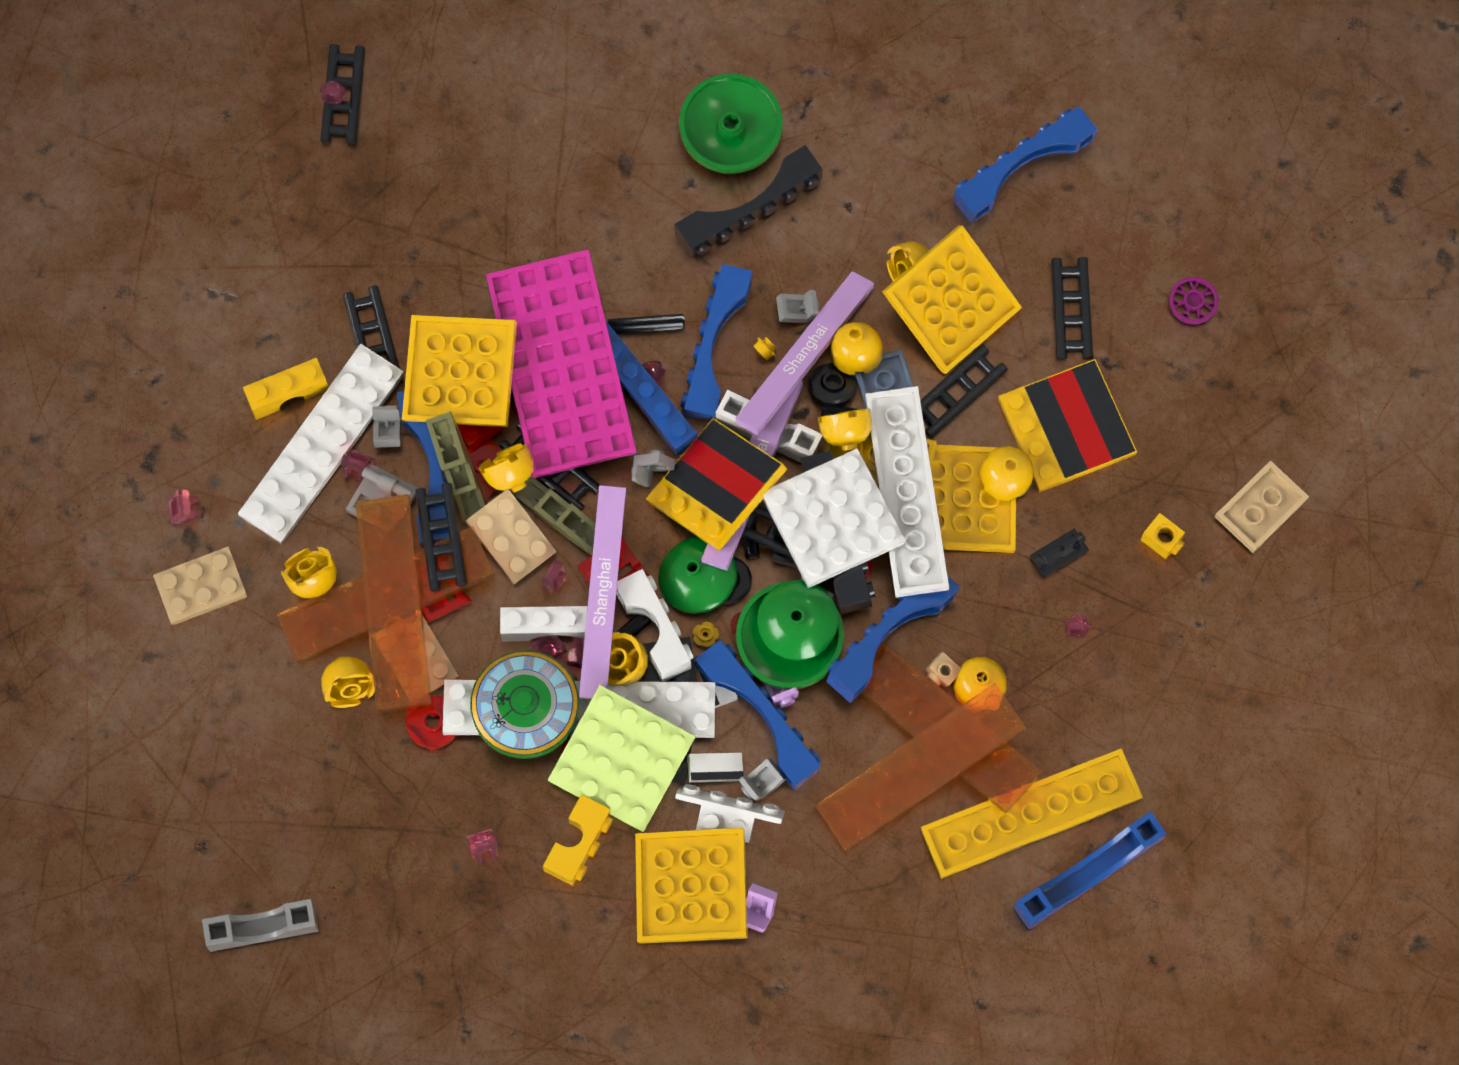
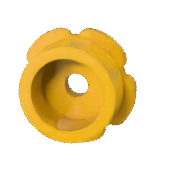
[753,337,777,361]
[692,622,719,648]

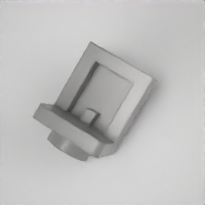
[776,290,820,323]
[372,405,401,448]
[632,450,675,487]
[739,758,787,801]

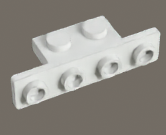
[675,784,785,843]

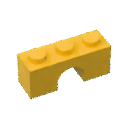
[243,357,329,420]
[543,794,613,886]

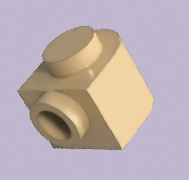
[925,652,961,687]

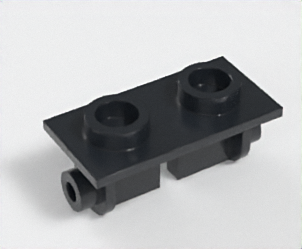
[1030,528,1089,577]

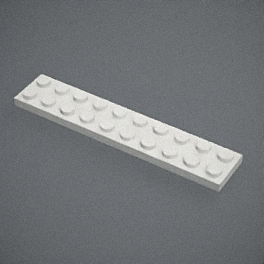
[443,680,715,738]

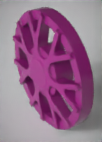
[1169,277,1219,325]

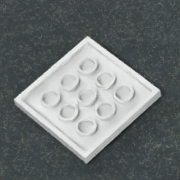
[763,449,906,588]

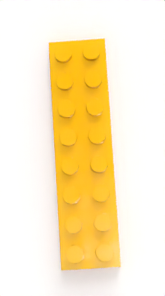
[920,748,1143,879]

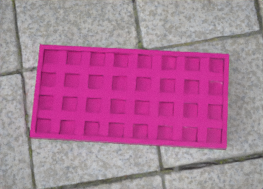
[486,249,637,478]

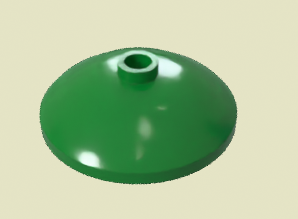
[658,537,737,614]
[757,580,838,661]

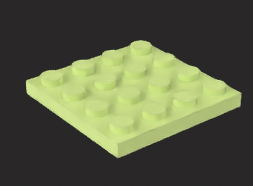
[548,684,696,832]

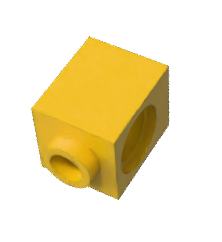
[1141,513,1185,559]

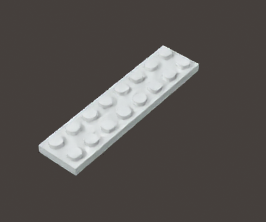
[238,344,405,545]
[865,386,949,598]

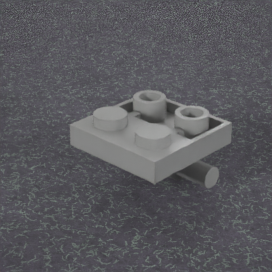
[346,464,418,536]

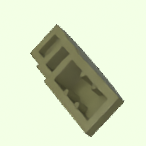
[426,412,487,523]
[512,476,596,556]

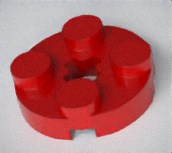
[406,695,456,750]

